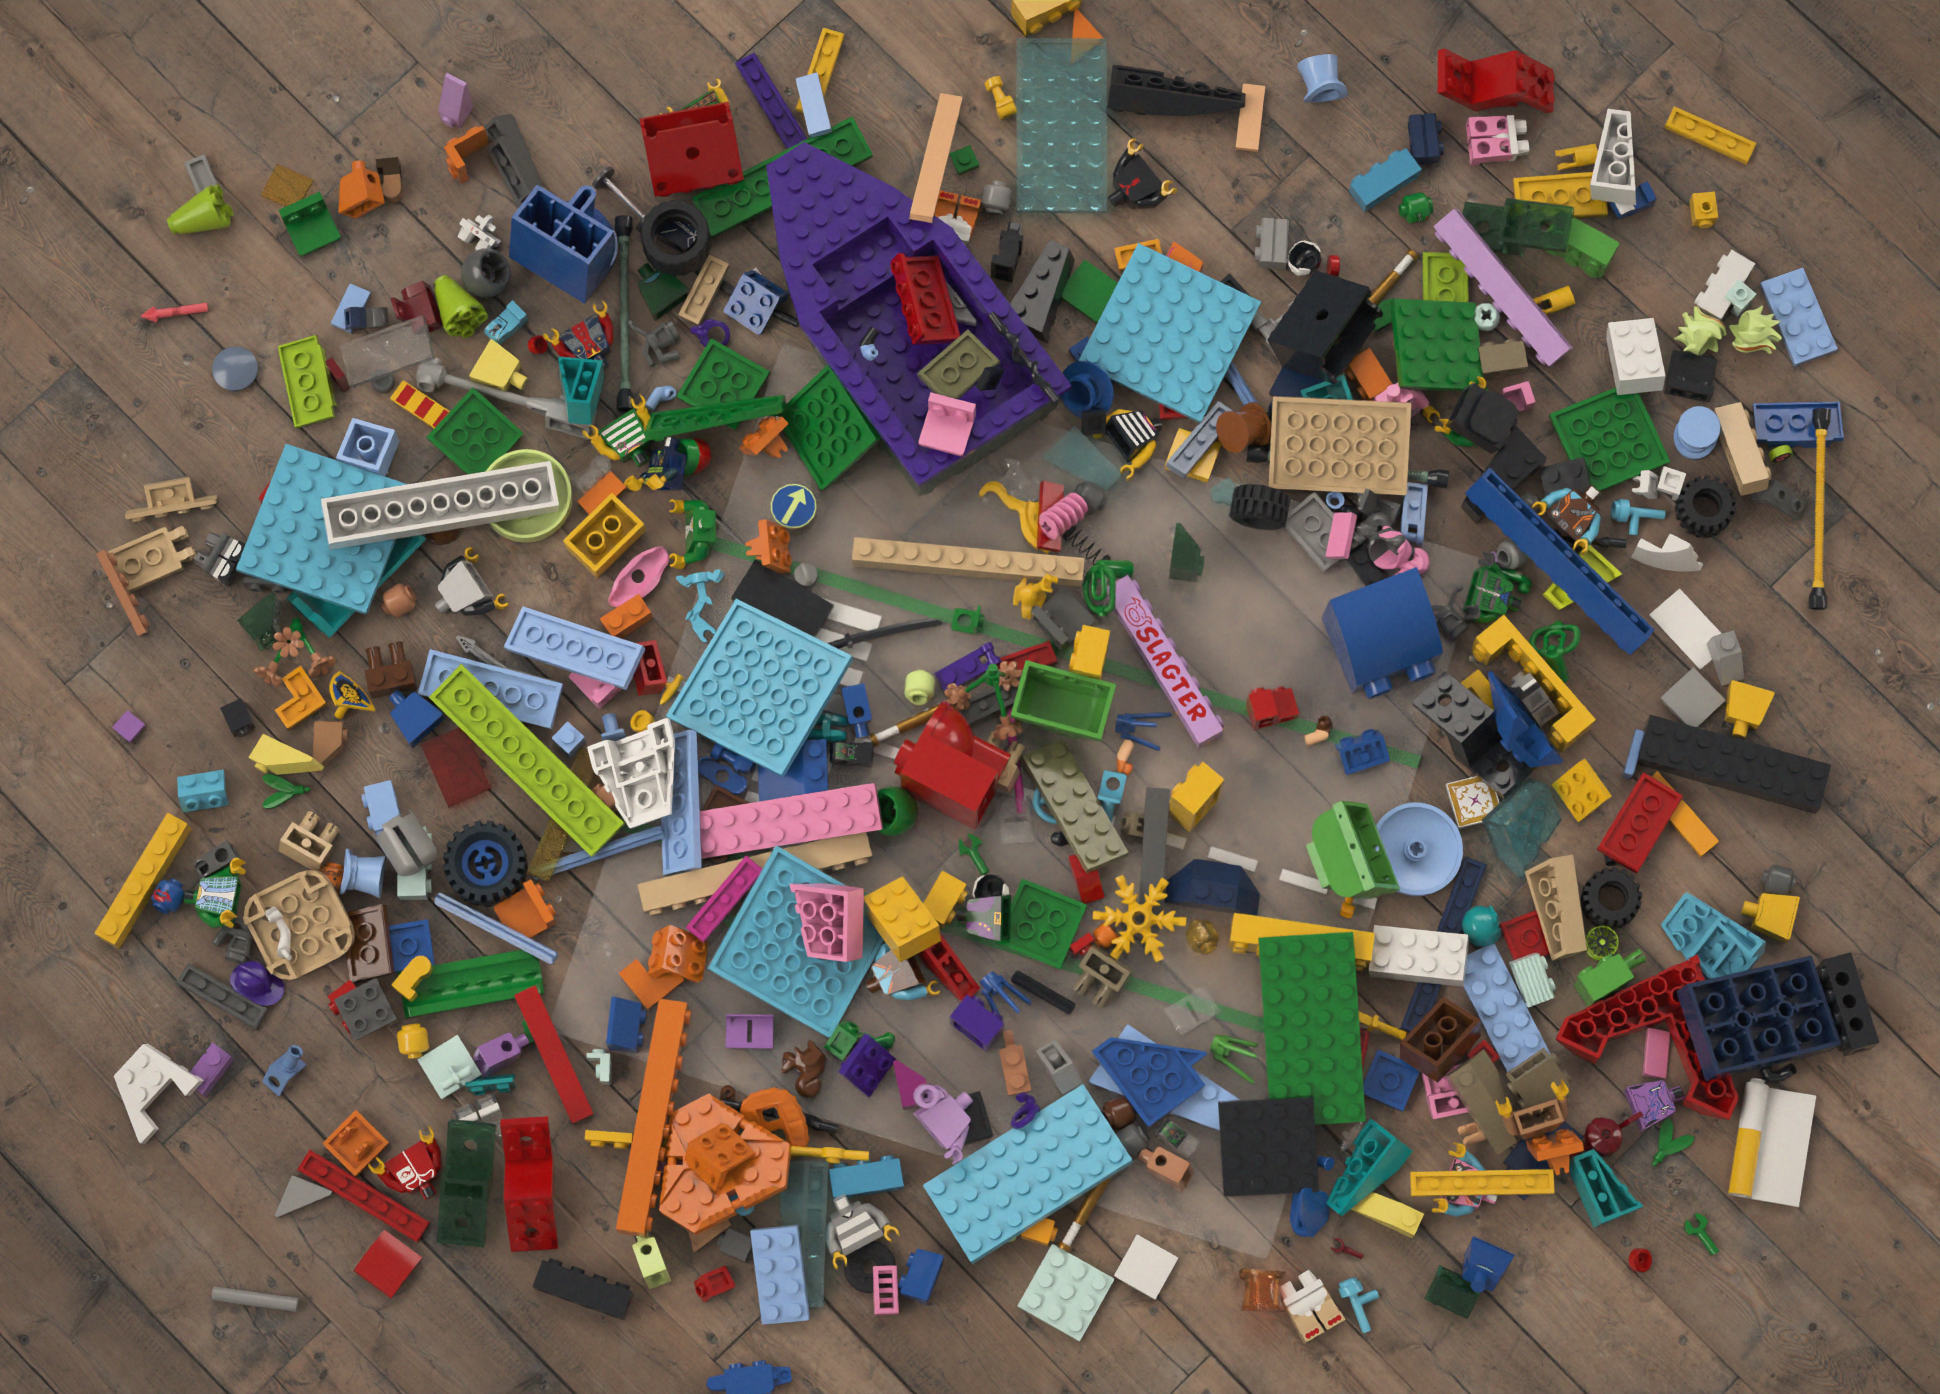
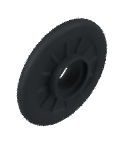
[844,1241,896,1293]

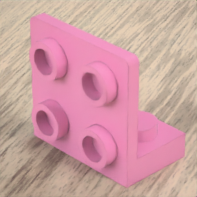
[919,393,976,456]
[569,672,633,710]

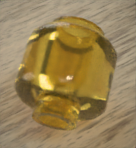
[1185,919,1220,955]

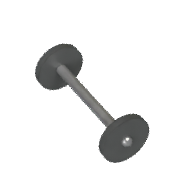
[592,166,647,233]

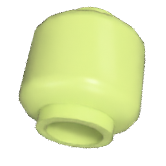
[904,670,935,705]

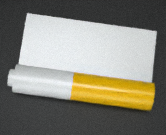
[1728,1078,1816,1207]

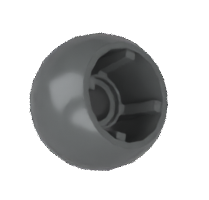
[461,248,511,298]

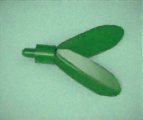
[262,774,311,809]
[1652,1118,1694,1167]

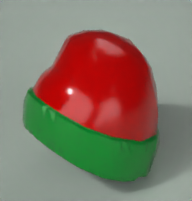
[671,437,712,477]

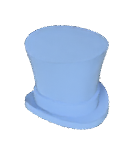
[1297,54,1348,103]
[1673,406,1720,460]
[340,848,387,898]

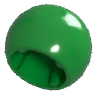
[877,786,918,837]

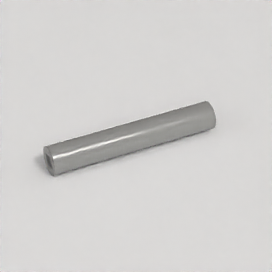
[212,1286,299,1312]

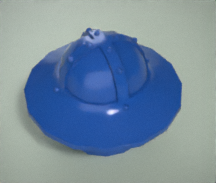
[1061,361,1114,418]

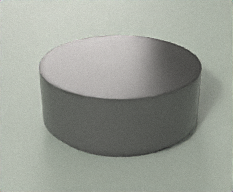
[371,370,395,394]

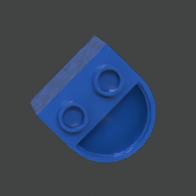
[509,185,618,304]

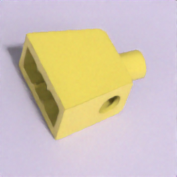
[469,339,528,391]

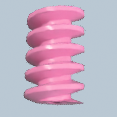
[1039,493,1088,540]

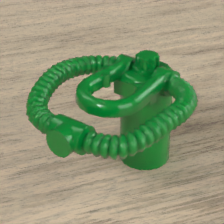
[1083,560,1134,616]
[1528,620,1581,683]

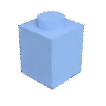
[552,721,586,759]

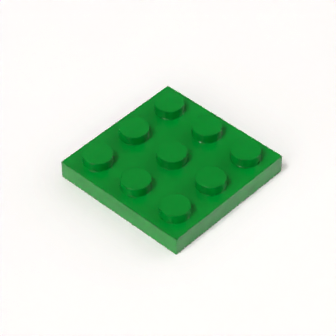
[676,338,771,431]
[426,387,524,475]
[995,878,1087,970]

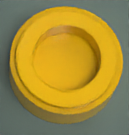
[630,710,655,733]

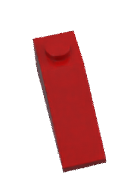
[917,934,980,1002]

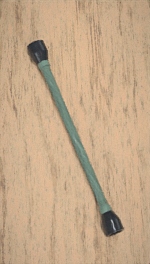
[615,215,635,412]
[1246,444,1449,489]

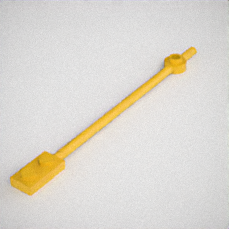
[585,1130,869,1164]

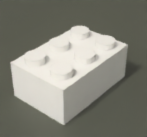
[1606,318,1665,395]

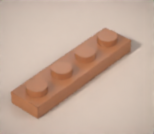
[96,549,150,637]

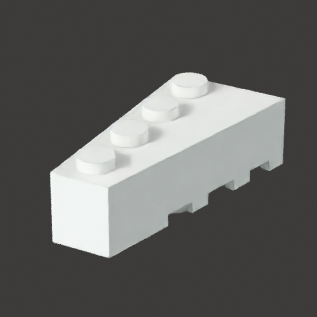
[1590,109,1636,205]

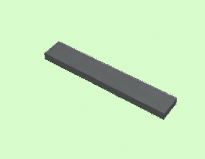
[1138,787,1170,929]

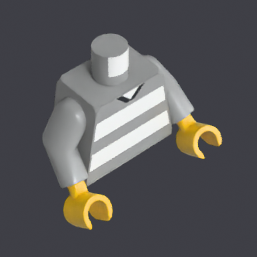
[825,1194,900,1270]

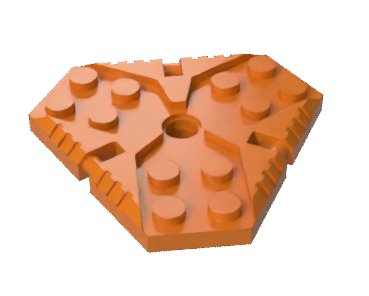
[659,1094,791,1235]

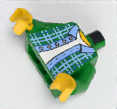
[184,858,246,929]

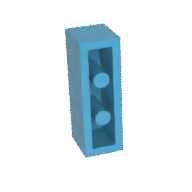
[1349,148,1422,213]
[829,1155,904,1199]

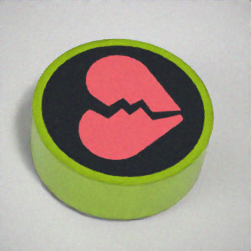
[1768,445,1793,463]

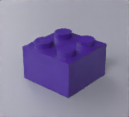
[949,995,1004,1053]

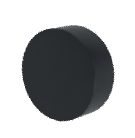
[1340,505,1363,521]

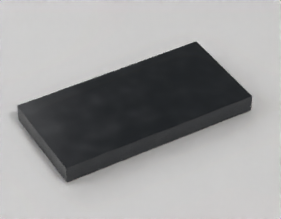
[731,560,834,637]

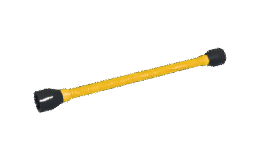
[1809,408,1831,610]

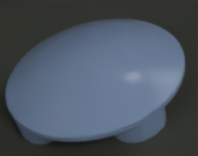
[212,347,258,392]

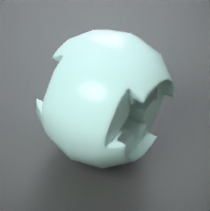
[1474,303,1500,331]

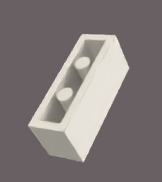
[1694,250,1755,321]

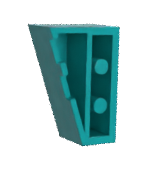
[558,357,604,425]
[1569,1149,1644,1228]

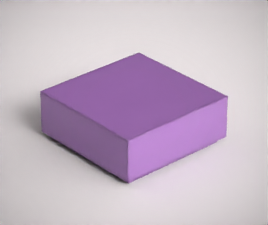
[112,710,146,743]

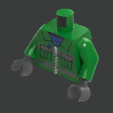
[1463,551,1521,624]

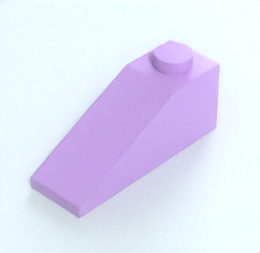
[438,73,473,128]

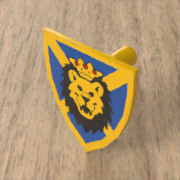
[329,671,375,719]

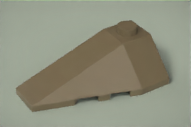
[1445,1050,1517,1155]

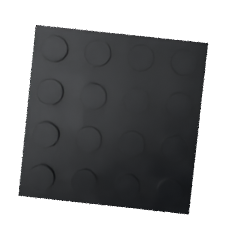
[1218,1096,1319,1197]

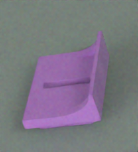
[726,1014,774,1049]

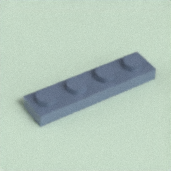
[1165,401,1233,479]

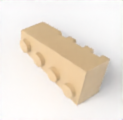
[1525,854,1587,961]

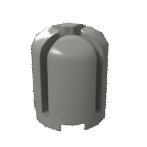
[372,809,437,877]

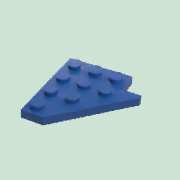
[1092,1037,1207,1128]

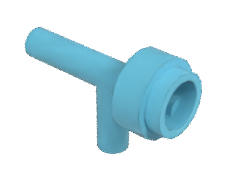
[1610,499,1665,535]
[1338,1277,1379,1333]

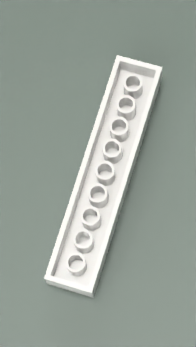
[321,461,559,550]

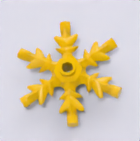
[1093,875,1187,963]

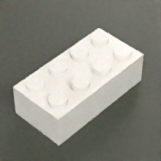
[1369,925,1469,987]

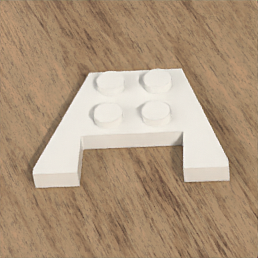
[114,1044,203,1144]

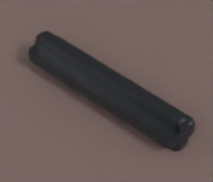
[1011,970,1076,1015]

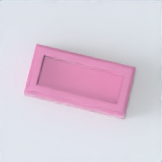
[1325,512,1357,559]

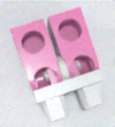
[1466,115,1529,166]

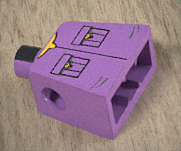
[473,1032,530,1079]

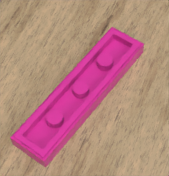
[686,855,762,942]

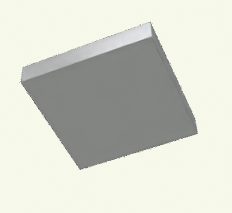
[1659,667,1726,727]

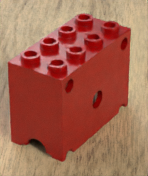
[639,101,744,197]

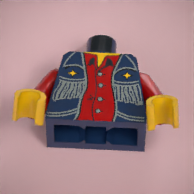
[543,300,614,370]

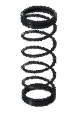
[1062,525,1111,565]

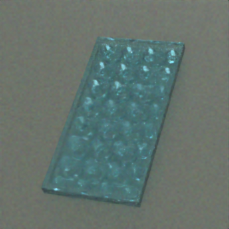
[1016,38,1107,213]

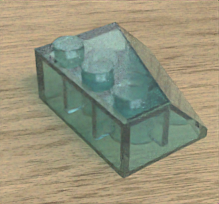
[1482,777,1562,879]

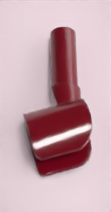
[1331,1238,1364,1259]

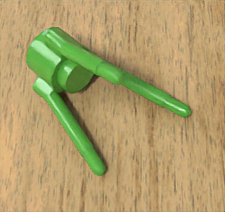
[1209,1034,1258,1084]

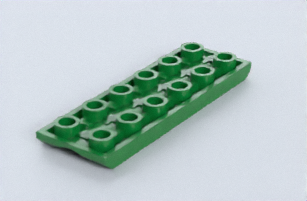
[398,950,545,1019]

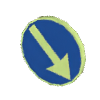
[771,484,816,529]

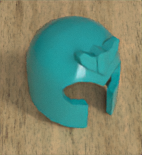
[1462,905,1502,947]

